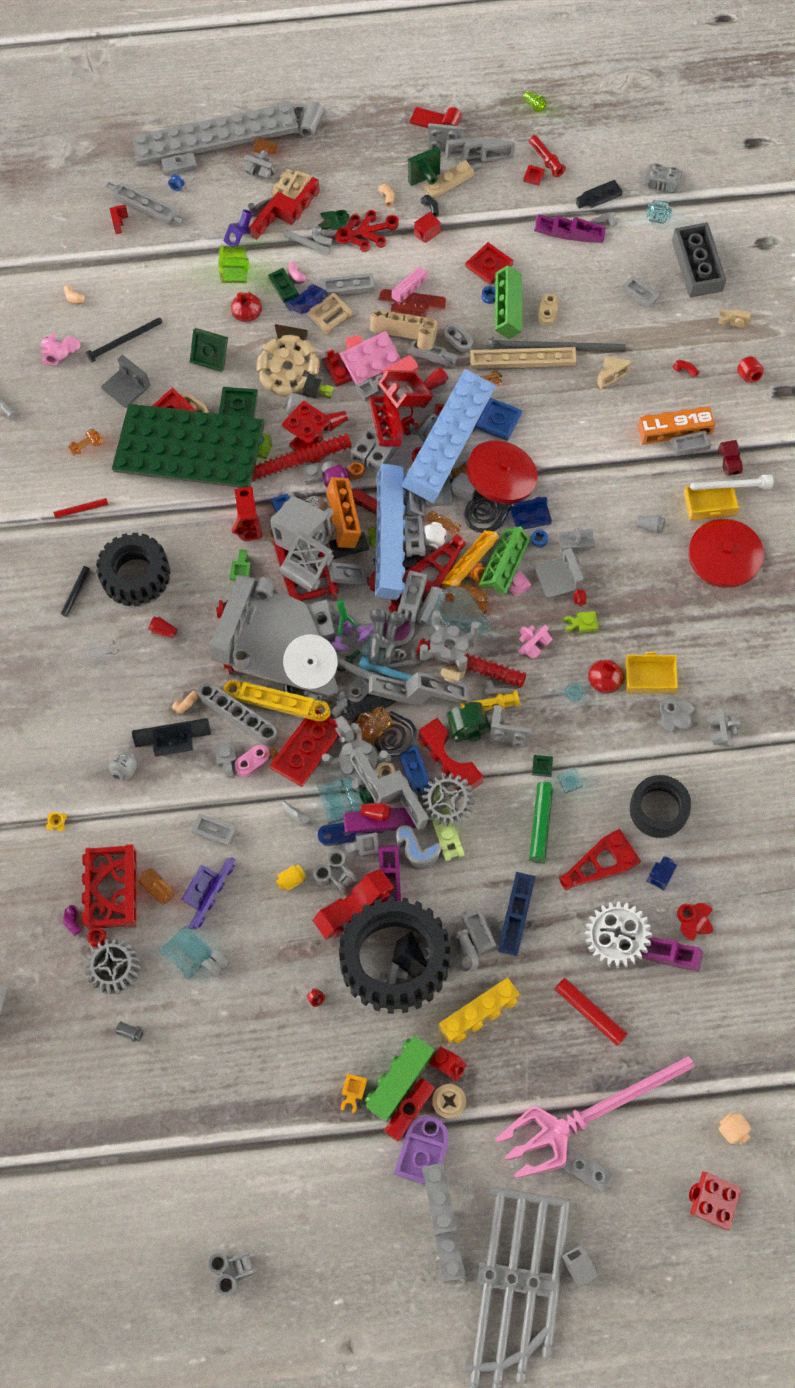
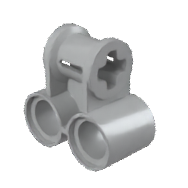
[313,849,358,895]
[208,1251,256,1296]

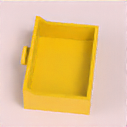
[684,486,740,521]
[625,652,678,693]

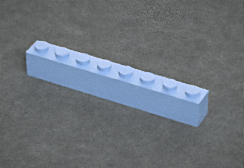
[375,463,406,600]

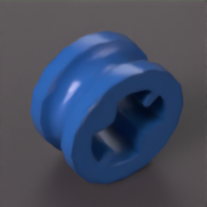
[168,174,185,191]
[482,286,495,304]
[531,530,548,548]

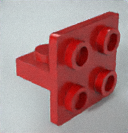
[282,401,331,444]

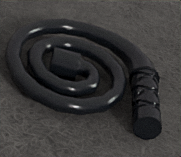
[464,494,513,533]
[374,711,417,757]

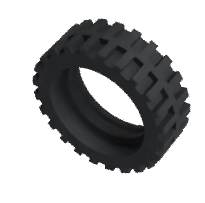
[339,897,450,1014]

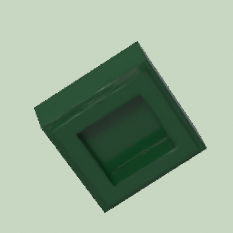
[532,755,553,777]

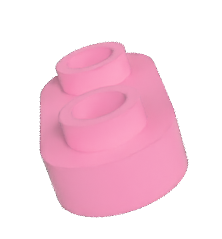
[235,745,270,777]

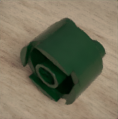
[446,702,491,742]

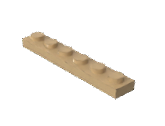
[470,347,577,369]

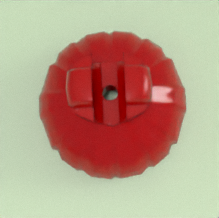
[230,292,262,322]
[588,659,624,693]

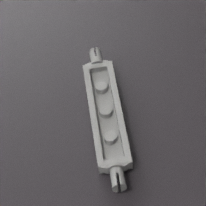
[106,182,185,225]

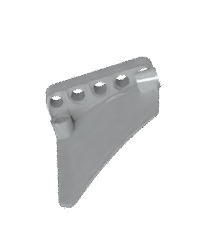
[211,574,338,696]

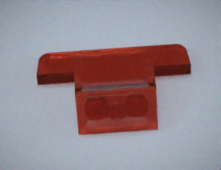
[378,289,446,318]

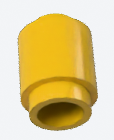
[276,864,307,892]

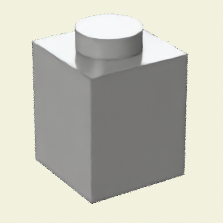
[451,472,478,502]
[562,1245,598,1287]

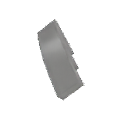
[445,138,515,162]

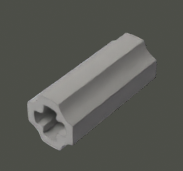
[416,586,447,627]

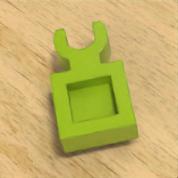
[564,611,598,633]

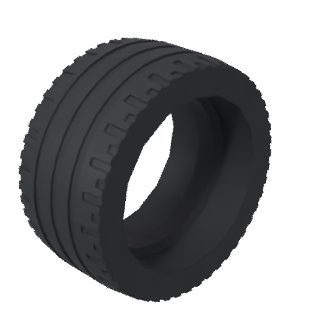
[630,775,691,838]

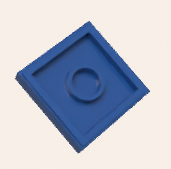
[475,398,523,441]

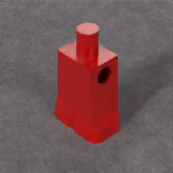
[231,487,263,542]

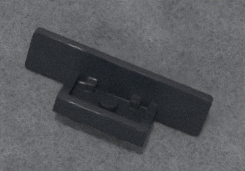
[132,718,211,757]

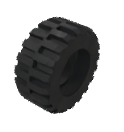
[96,532,171,606]

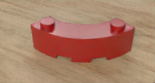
[312,868,394,940]

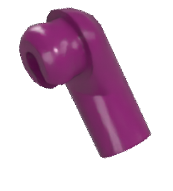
[63,905,82,936]

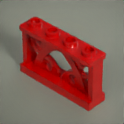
[81,844,137,930]

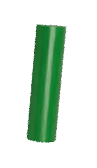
[529,782,553,864]

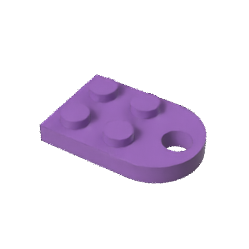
[394,1116,449,1185]

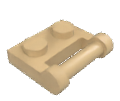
[307,293,354,335]

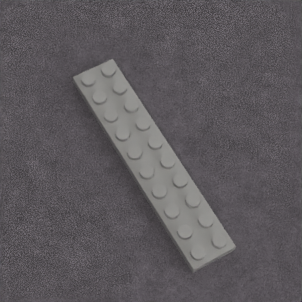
[132,102,299,166]

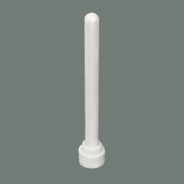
[690,474,774,490]

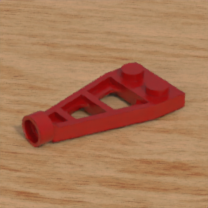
[402,534,466,602]
[559,828,641,891]

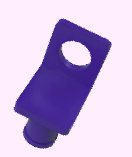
[223,209,253,249]

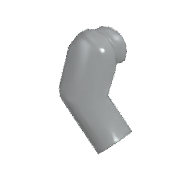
[330,690,348,719]

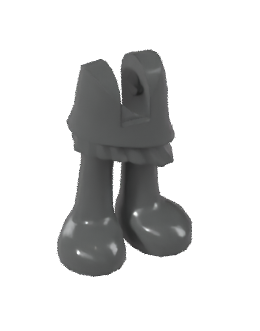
[370,609,405,665]

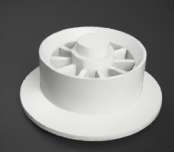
[283,634,338,689]

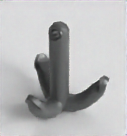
[408,414,438,442]

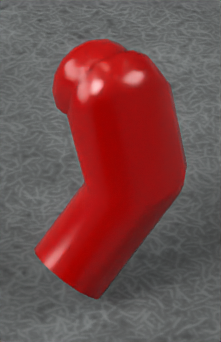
[673,359,700,378]

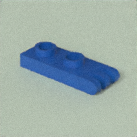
[398,745,431,799]

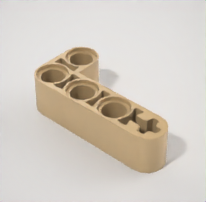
[370,310,437,350]

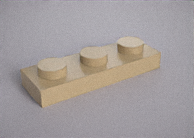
[423,160,475,199]

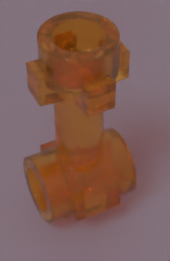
[68,429,102,456]

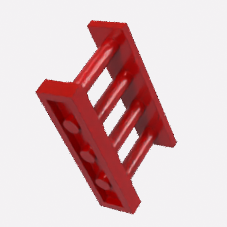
[273,541,339,602]

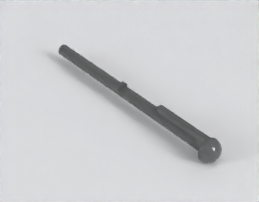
[487,337,626,351]

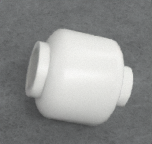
[423,522,447,551]

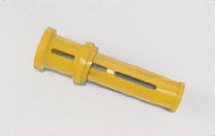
[461,690,520,711]

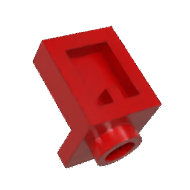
[109,205,128,234]

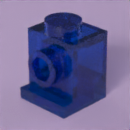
[646,856,677,891]

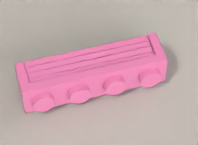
[392,267,428,303]

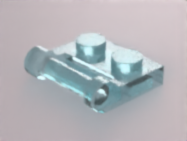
[317,777,361,824]
[159,926,213,979]

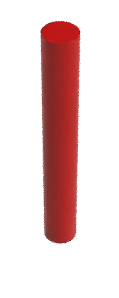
[53,498,109,519]

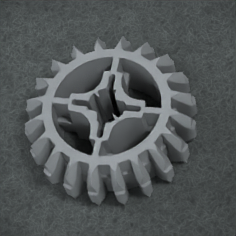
[422,773,476,827]
[84,938,140,994]

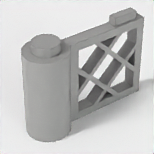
[277,101,324,139]
[279,531,334,592]

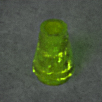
[523,91,547,112]

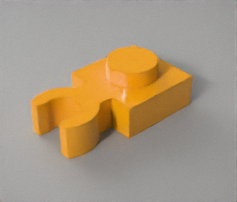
[341,1073,368,1114]

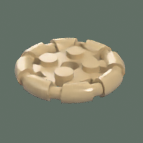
[257,335,320,396]

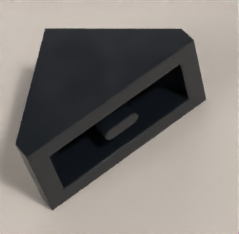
[392,931,428,977]

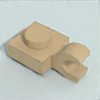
[718,309,751,328]

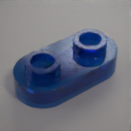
[317,822,357,846]

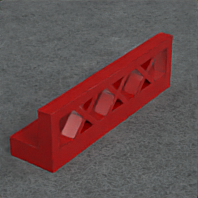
[369,392,404,447]

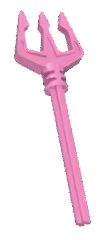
[495,1056,695,1179]

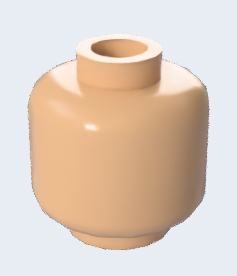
[719,1112,751,1145]

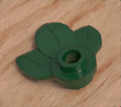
[318,210,350,230]

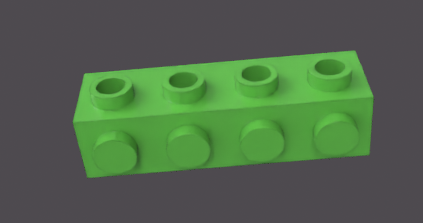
[495,265,522,339]
[365,1035,435,1123]

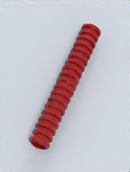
[252,433,352,482]
[417,638,526,688]

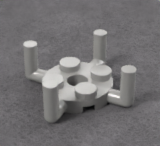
[420,610,479,672]
[322,723,391,792]

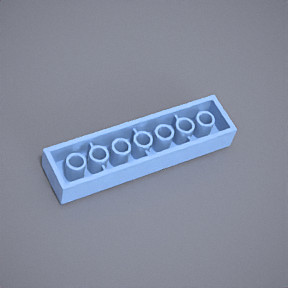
[401,369,496,504]

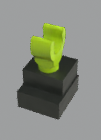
[303,373,334,399]

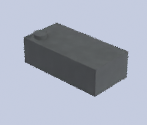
[672,222,726,298]

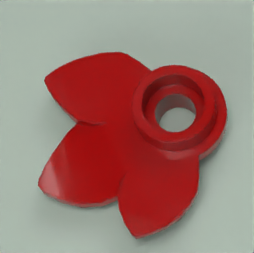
[676,903,713,941]

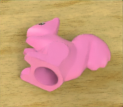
[40,333,81,366]

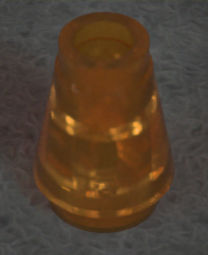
[254,138,277,154]

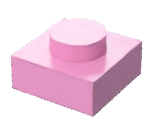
[509,571,531,597]

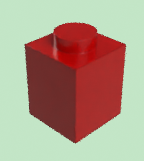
[414,212,441,243]

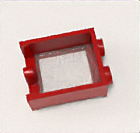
[378,370,434,409]

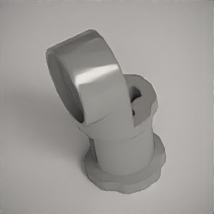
[451,930,479,972]

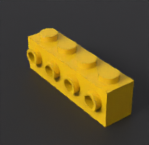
[439,977,520,1045]

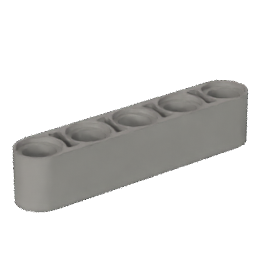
[198,682,278,746]

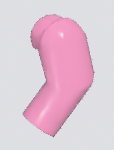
[288,262,306,283]

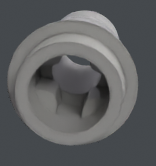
[637,515,665,533]

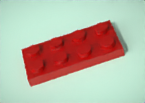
[269,710,339,787]

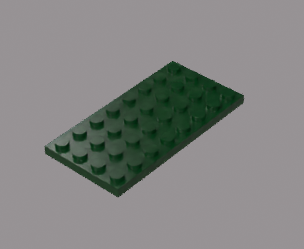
[112,404,265,488]

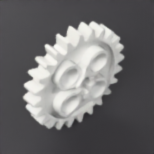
[585,901,652,968]

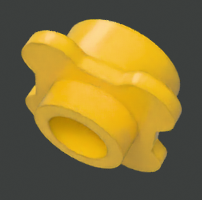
[46,812,67,832]

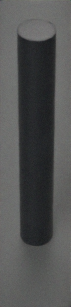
[61,566,90,617]

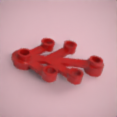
[335,210,399,252]

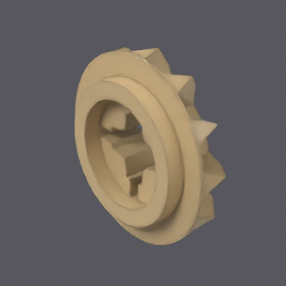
[432,1084,466,1119]

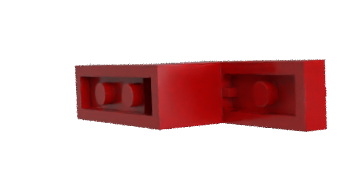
[250,177,320,240]

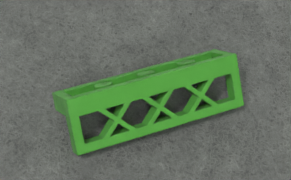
[479,526,531,595]

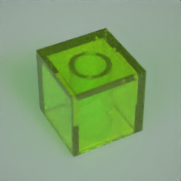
[218,246,249,283]

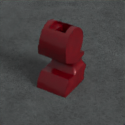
[717,440,743,476]

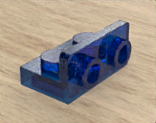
[511,497,552,530]

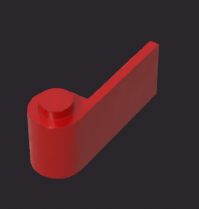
[409,107,462,128]

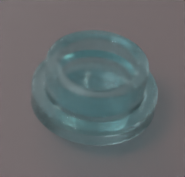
[565,683,584,701]

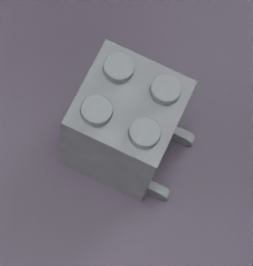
[270,496,336,559]

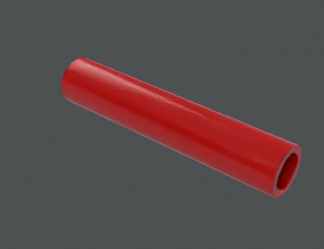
[554,978,628,1046]

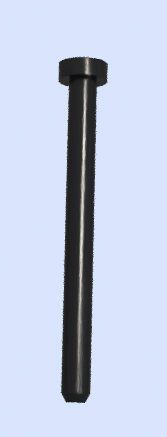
[86,318,163,363]

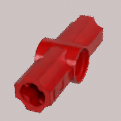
[383,1078,435,1142]

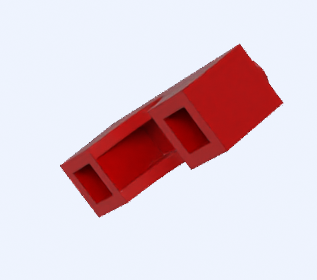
[417,718,484,792]

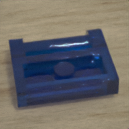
[285,284,328,315]

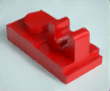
[322,349,352,387]

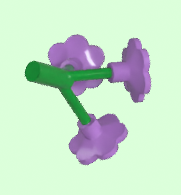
[331,600,374,650]

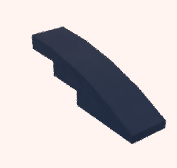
[498,872,536,956]

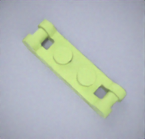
[425,792,465,862]

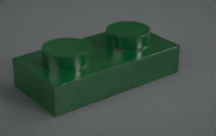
[268,268,299,303]

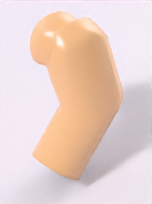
[378,183,395,207]
[64,285,85,304]
[172,691,199,714]

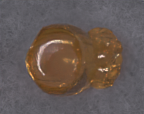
[356,707,391,743]

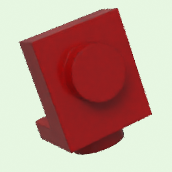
[429,1046,467,1082]

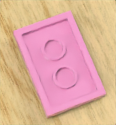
[340,331,401,385]

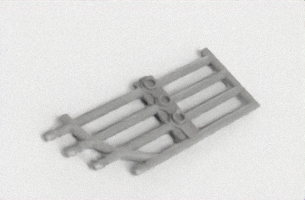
[465,1186,570,1388]

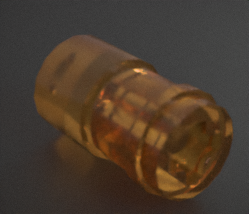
[138,868,175,905]

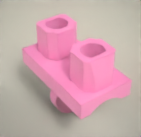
[518,625,552,659]

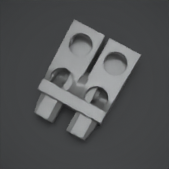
[350,424,398,474]

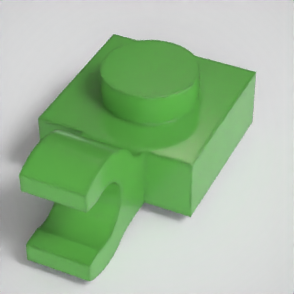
[230,549,251,581]

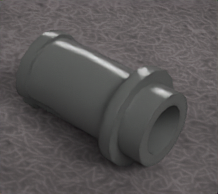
[115,1021,144,1042]

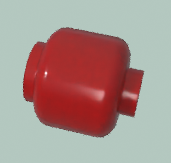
[737,356,764,383]

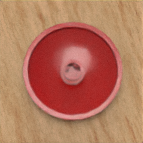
[466,440,538,504]
[688,519,764,588]

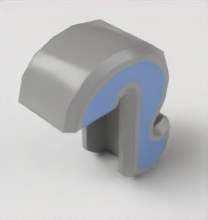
[396,825,441,868]

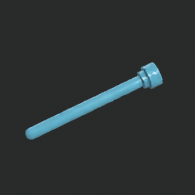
[359,656,413,682]

